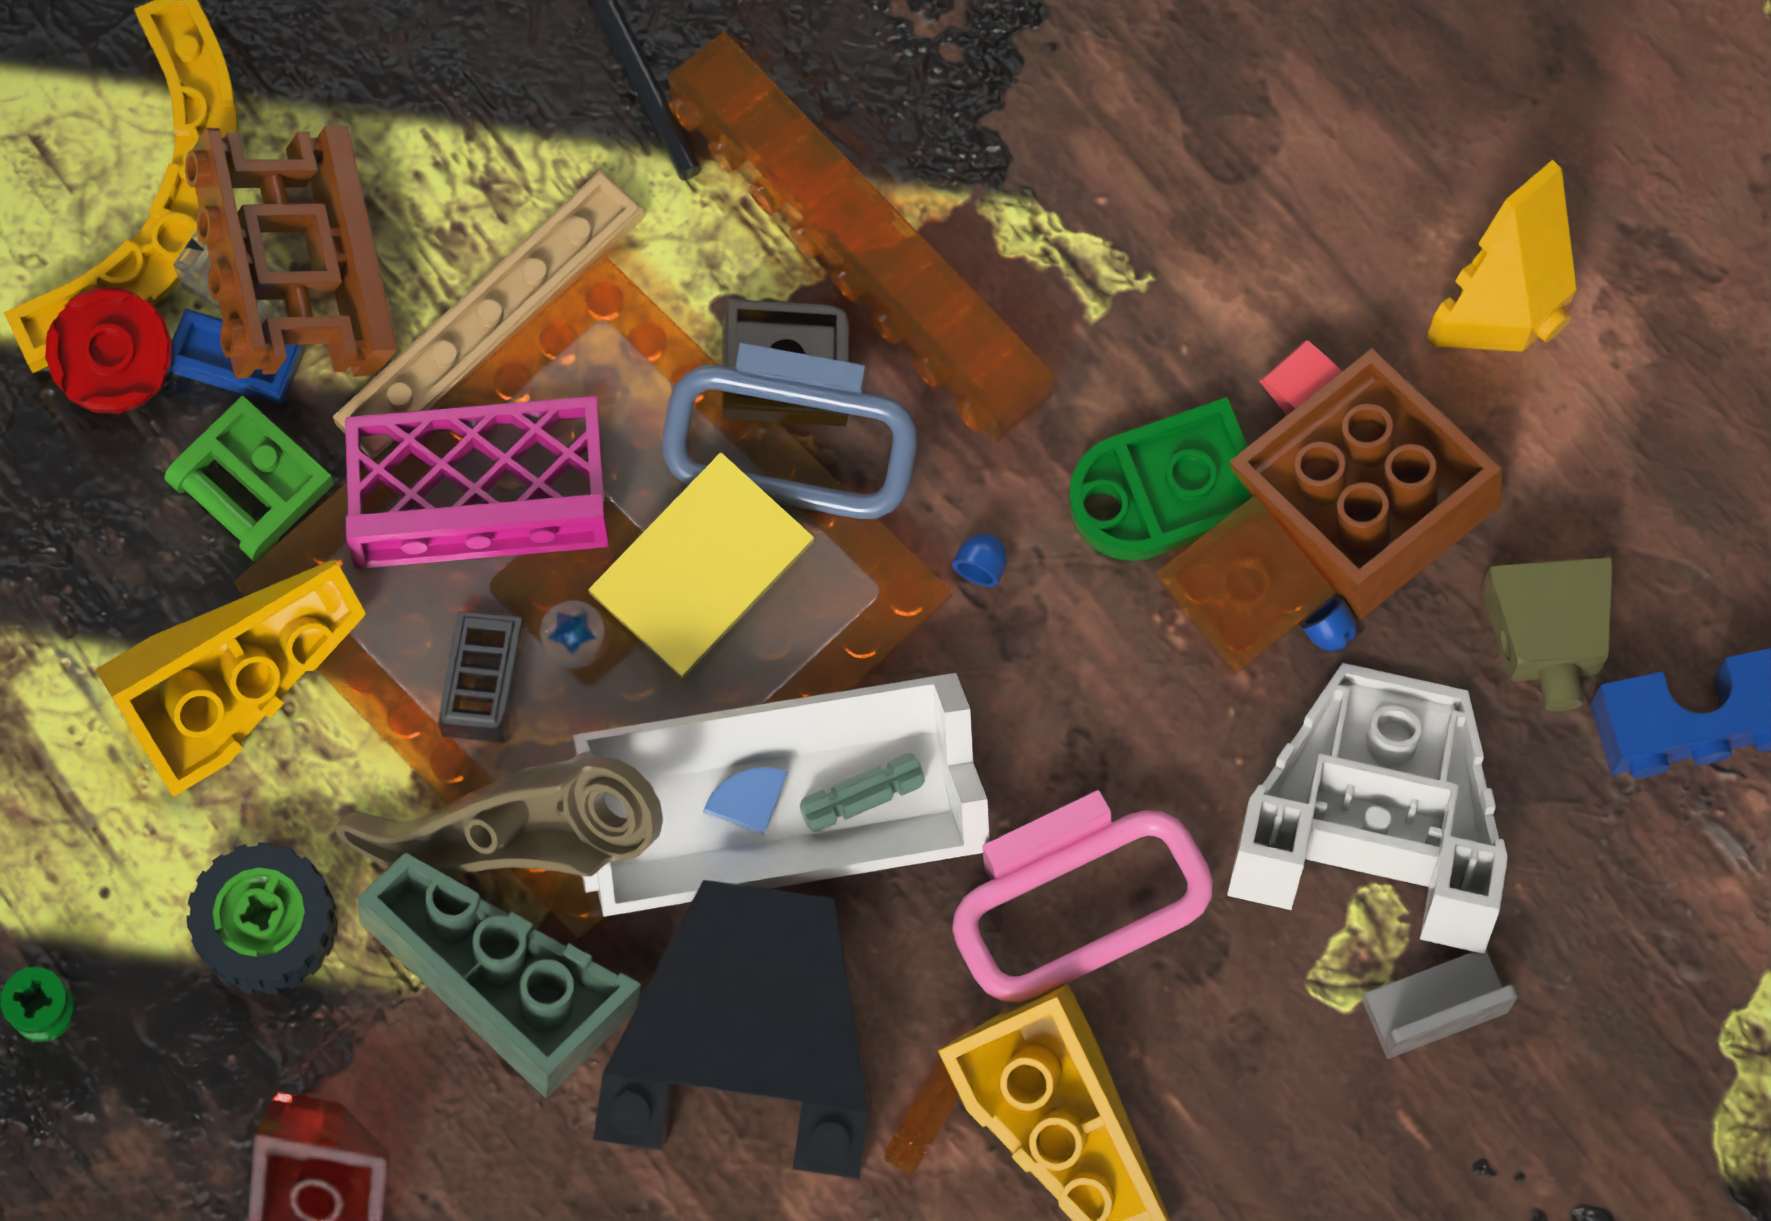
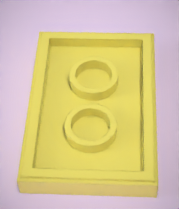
[588,452,814,680]

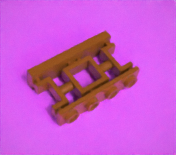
[185,126,397,379]

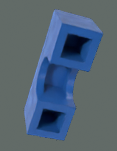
[1590,648,1771,779]

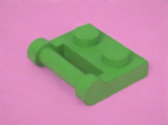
[164,395,334,562]

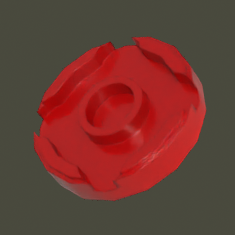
[45,287,173,414]

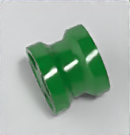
[0,967,76,1042]

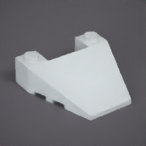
[1227,663,1508,954]

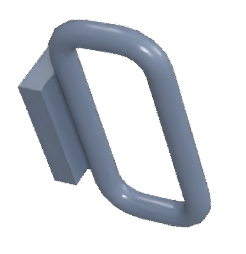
[662,343,918,519]

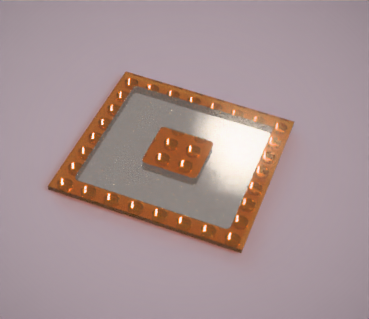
[233,255,952,941]

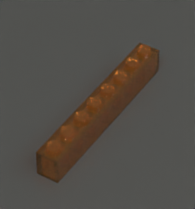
[668,31,1054,443]

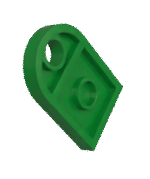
[1069,397,1268,561]

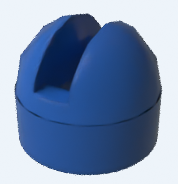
[952,532,1007,587]
[1300,595,1357,652]

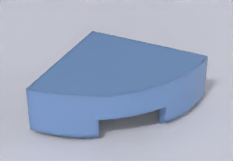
[703,767,788,835]

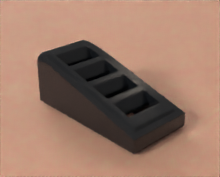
[438,611,523,743]

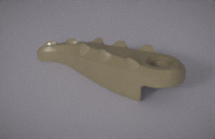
[335,752,663,877]

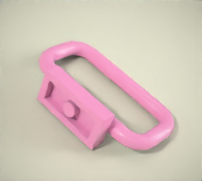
[952,790,1214,1003]

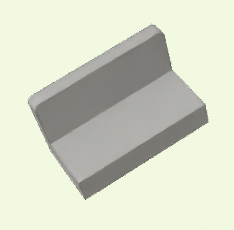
[1362,950,1518,1059]

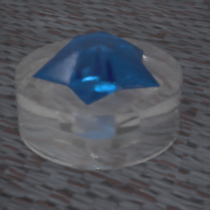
[540,601,606,668]

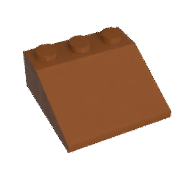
[1230,348,1502,620]

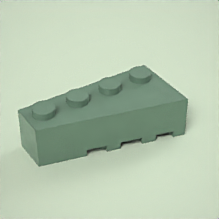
[358,852,641,1099]

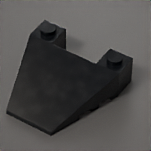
[593,879,873,1179]

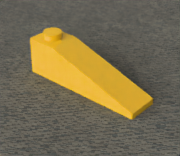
[1426,160,1577,352]
[95,559,366,797]
[938,983,1170,1221]

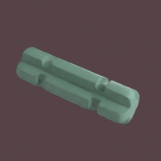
[800,753,925,832]

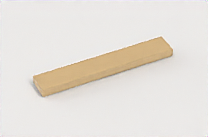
[333,170,645,465]

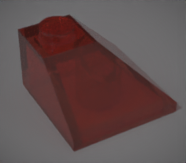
[248,1091,390,1221]

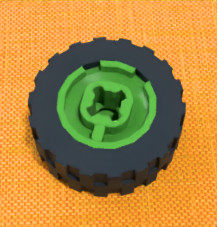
[186,842,338,994]

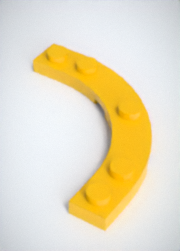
[4,0,239,373]

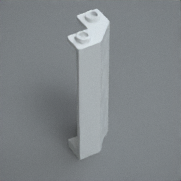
[573,673,990,917]

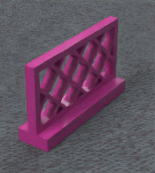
[345,396,609,569]

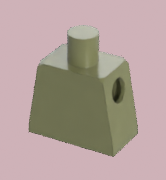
[1481,557,1612,711]

